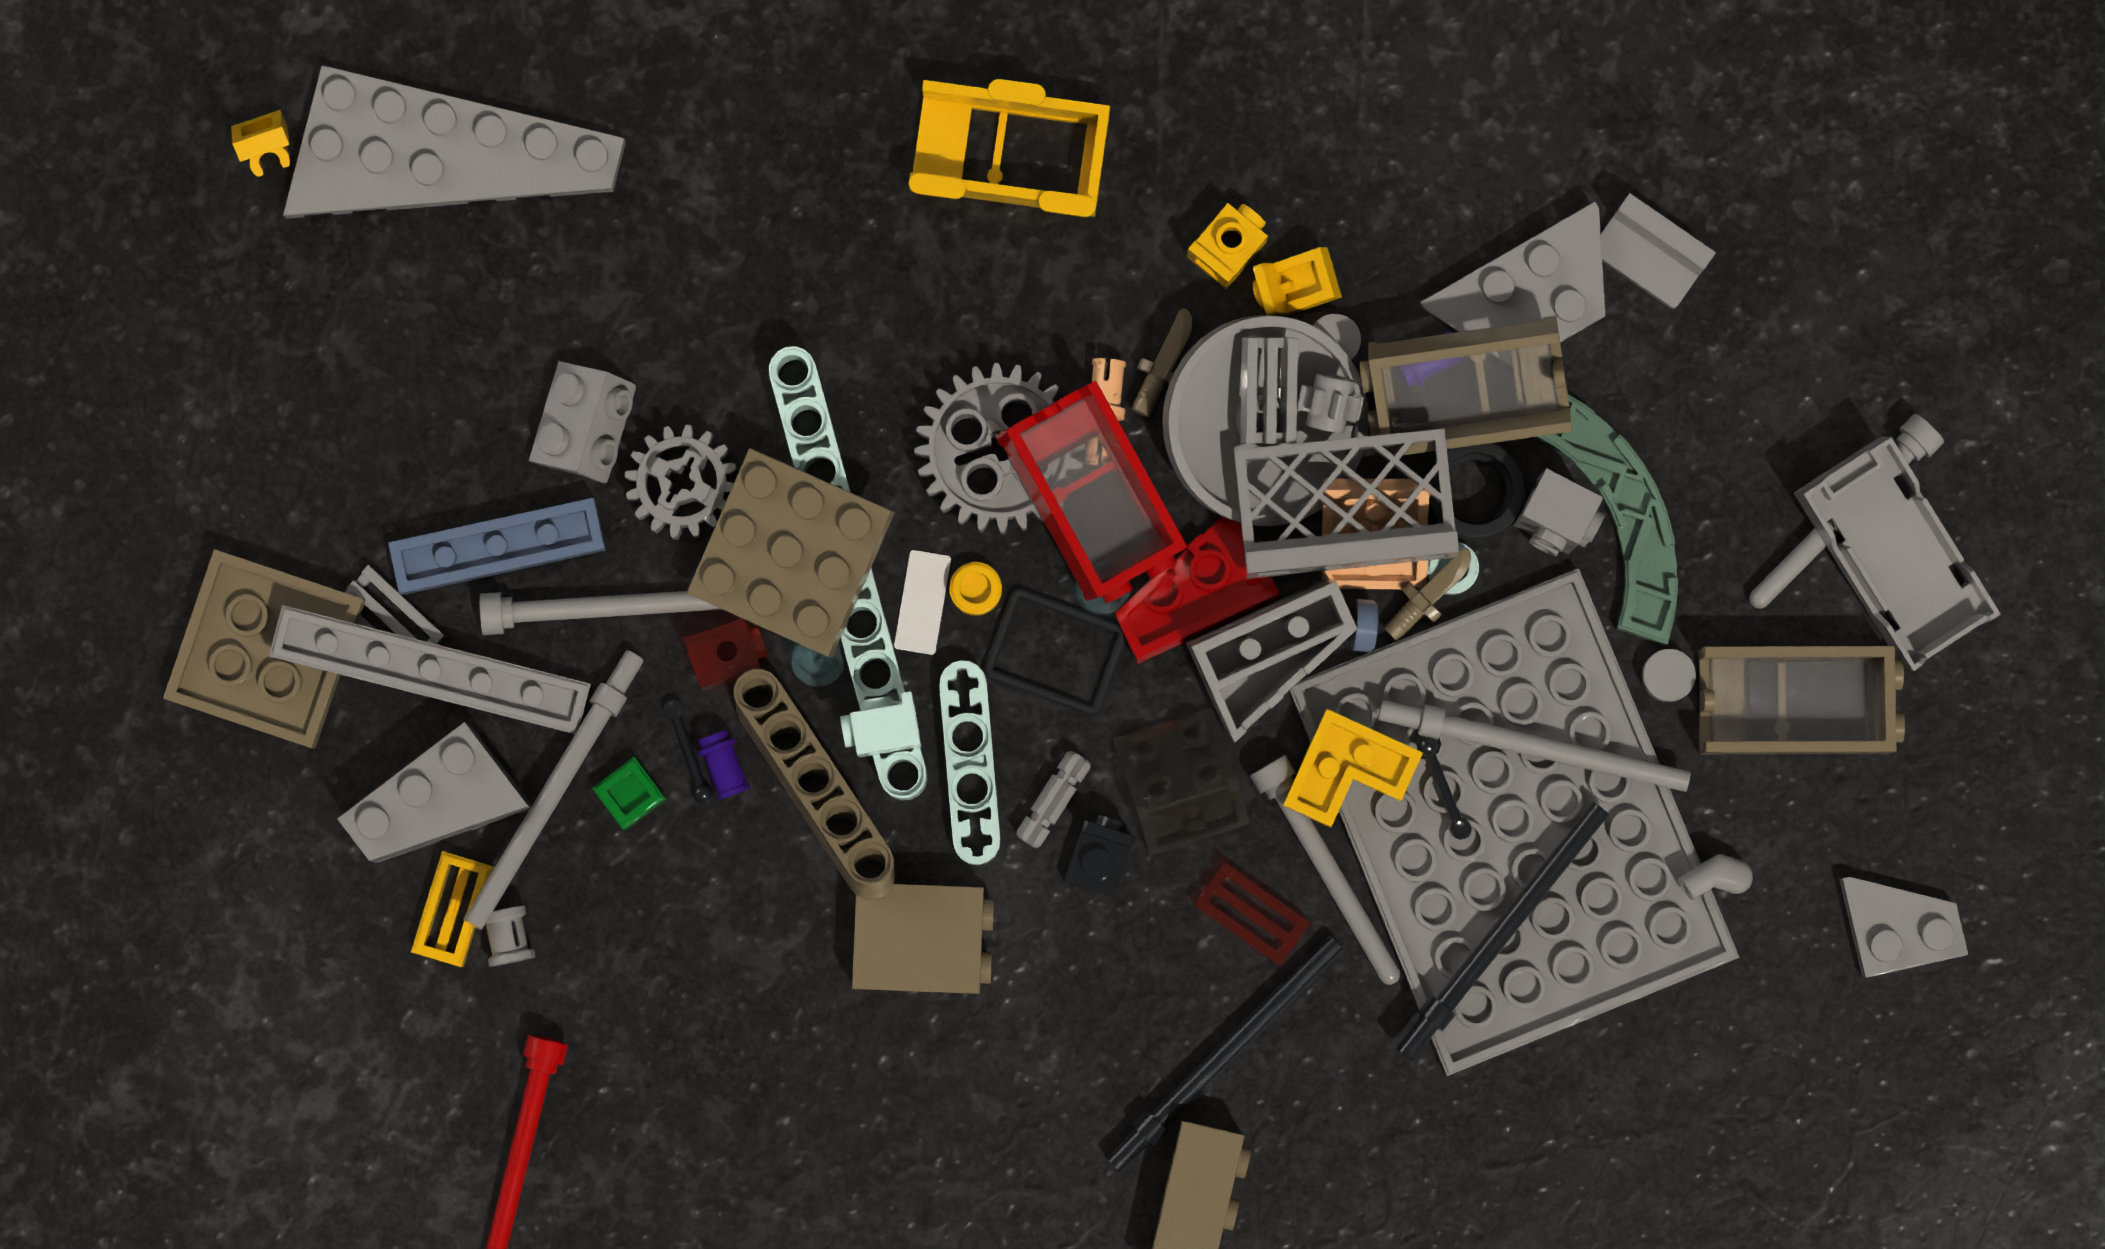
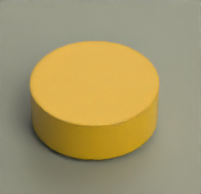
[949,562,1002,616]

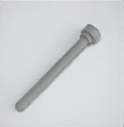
[1749,413,1944,609]
[480,591,723,635]
[1250,755,1400,985]

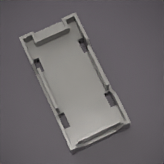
[1794,436,2001,671]

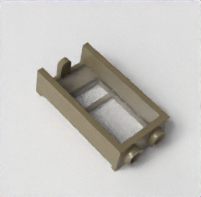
[1360,316,1572,456]
[1698,646,1905,755]

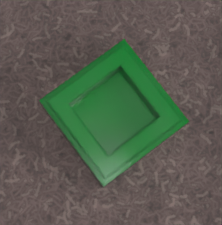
[592,757,667,831]

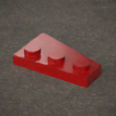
[1115,517,1280,664]

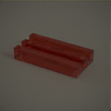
[1194,862,1310,966]

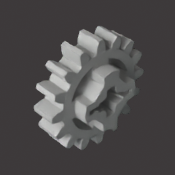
[624,425,738,540]

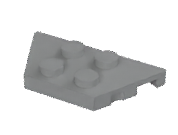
[1420,202,1606,369]

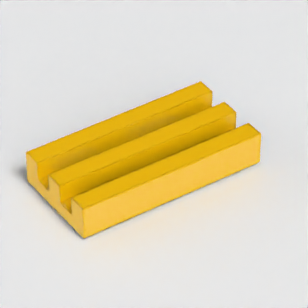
[411,851,494,967]

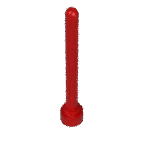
[486,1034,569,1249]

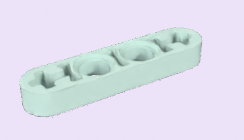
[939,660,1000,865]

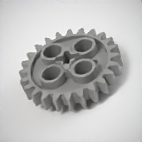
[915,363,1084,534]

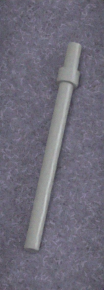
[463,650,644,930]
[1378,700,1691,792]

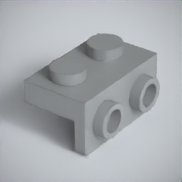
[529,361,636,483]

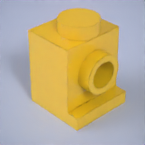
[1187,203,1268,290]

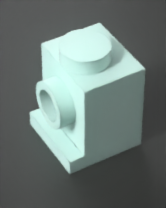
[840,691,922,758]

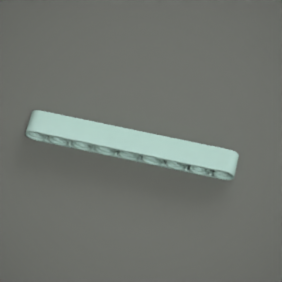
[769,346,928,801]

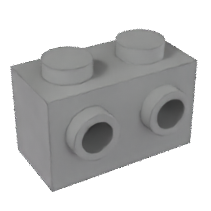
[1512,468,1605,557]

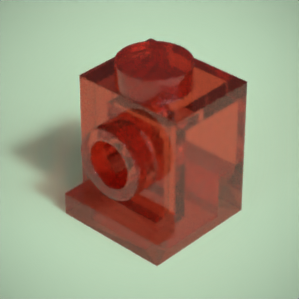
[684,619,768,691]

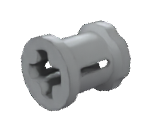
[485,906,536,967]

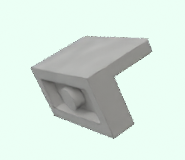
[1601,193,1716,309]

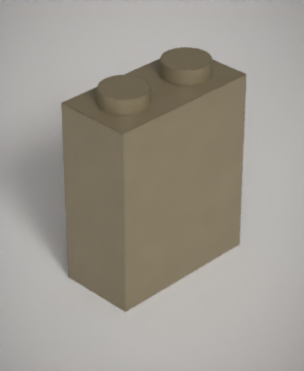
[852,884,994,994]

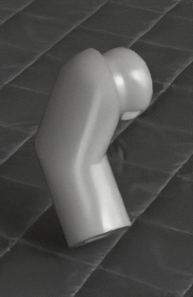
[1678,854,1753,900]

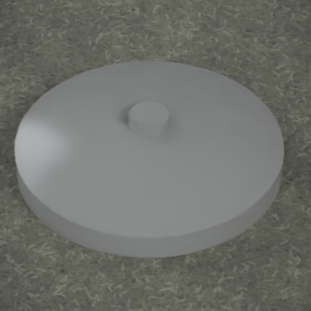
[1162,315,1368,526]

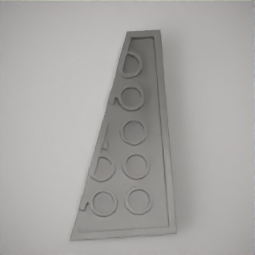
[283,66,626,219]

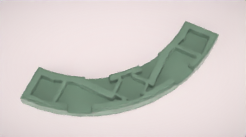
[1527,395,1678,646]

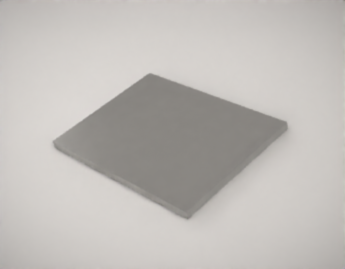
[1289,568,1740,1076]

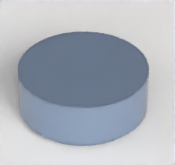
[1351,599,1378,652]

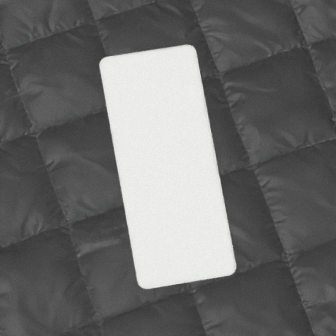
[894,550,951,655]

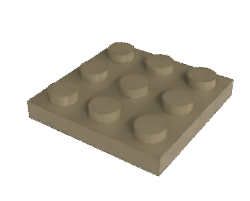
[687,448,895,657]
[163,549,366,749]

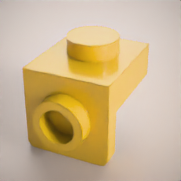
[1253,247,1342,316]

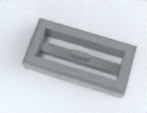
[1240,337,1298,444]
[344,565,446,645]

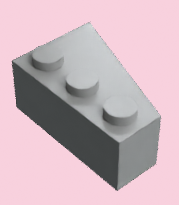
[1185,577,1357,743]
[338,722,532,863]

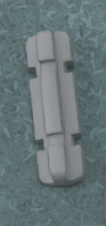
[1017,751,1090,848]

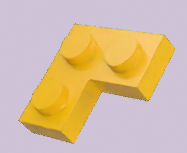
[1282,709,1423,828]

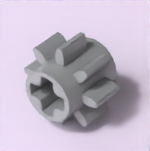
[1297,373,1364,433]

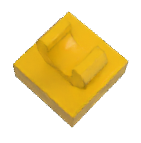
[231,109,290,177]

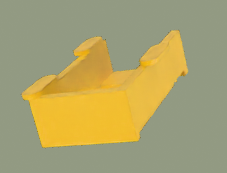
[909,79,1110,217]

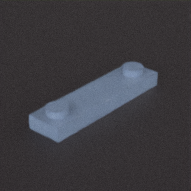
[388,498,606,595]

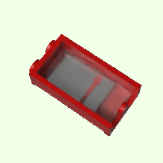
[995,381,1187,604]

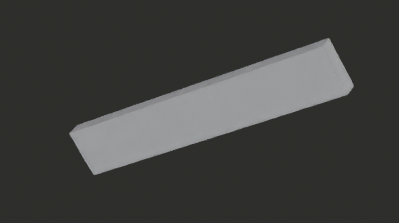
[269,605,590,734]

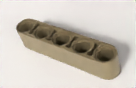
[734,669,895,900]

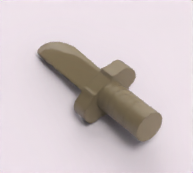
[1131,308,1192,418]
[1383,548,1471,641]

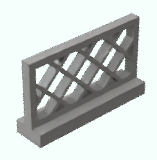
[1234,429,1459,579]

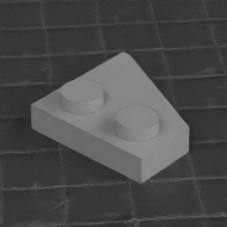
[1839,877,1968,978]

